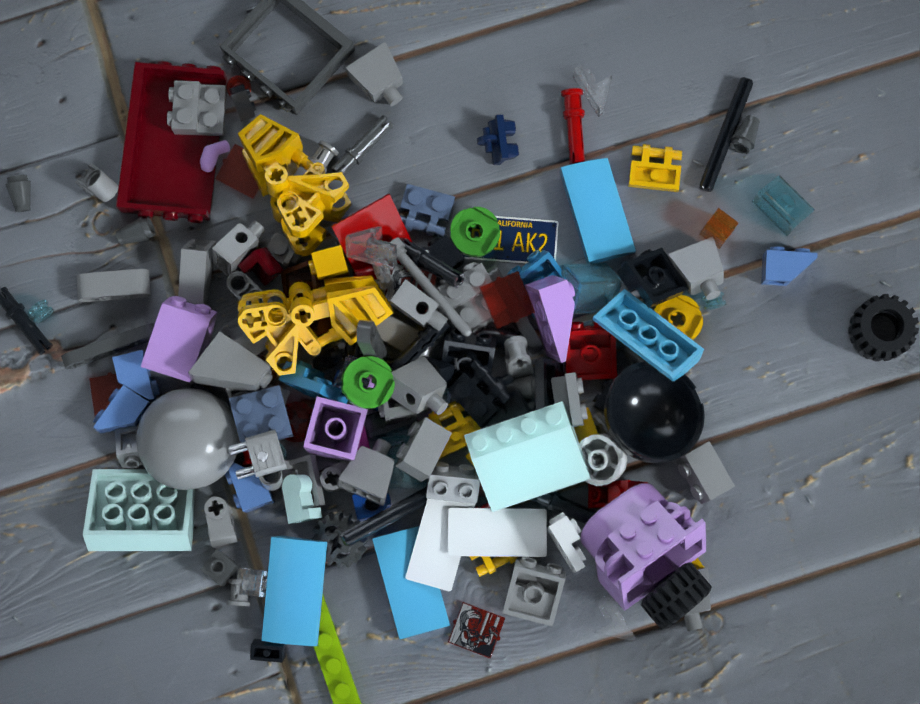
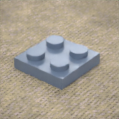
[229,385,293,443]

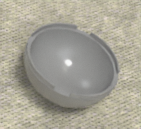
[136,388,240,490]

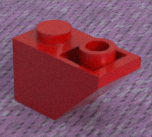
[588,480,648,509]

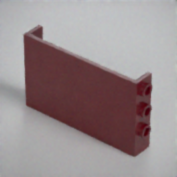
[116,61,227,223]

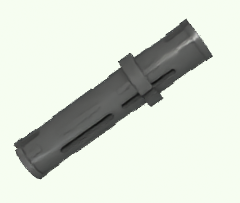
[331,115,394,176]

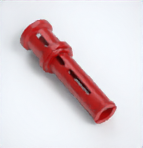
[561,88,585,165]

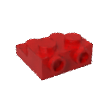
[565,321,617,380]

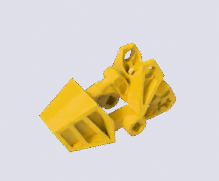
[238,114,351,256]
[238,276,393,376]

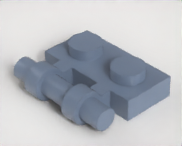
[400,184,455,237]

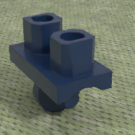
[477,115,519,165]

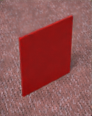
[331,194,413,269]

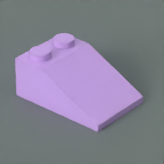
[525,275,575,363]

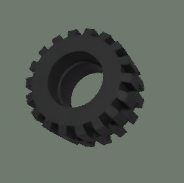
[848,294,919,362]
[641,562,712,630]

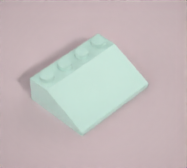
[464,401,591,512]
[83,469,195,551]

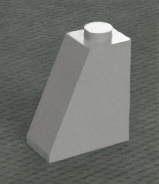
[178,239,216,305]
[188,331,272,392]

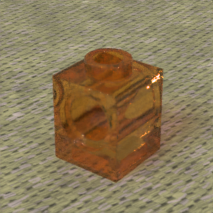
[700,208,739,249]

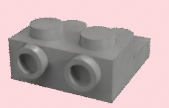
[167,81,227,136]
[437,262,507,330]
[502,557,566,627]

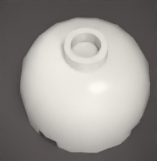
[579,433,628,486]

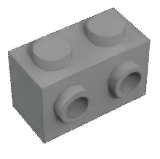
[395,417,452,482]
[675,441,735,504]

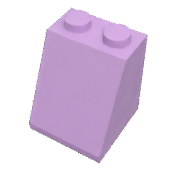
[141,296,218,382]
[303,396,368,461]

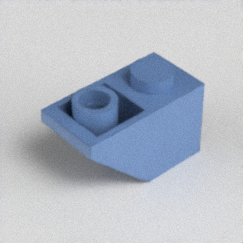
[761,247,817,286]
[112,350,160,403]
[93,385,150,434]
[225,462,275,513]

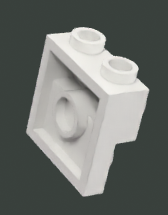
[547,512,586,574]

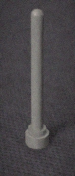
[383,237,472,337]

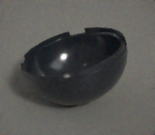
[604,361,705,463]

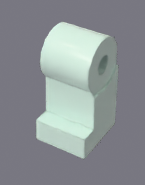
[282,474,322,524]

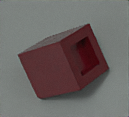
[238,247,284,285]

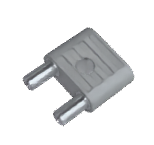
[228,429,287,479]

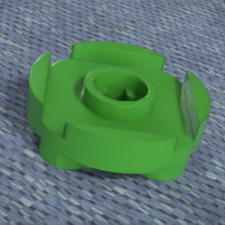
[450,207,500,258]
[341,356,395,409]

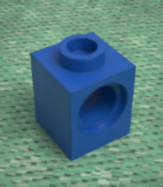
[352,493,392,521]

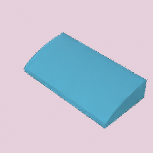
[560,158,636,266]
[592,288,704,382]
[372,526,450,640]
[261,536,327,646]

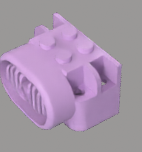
[580,483,706,611]

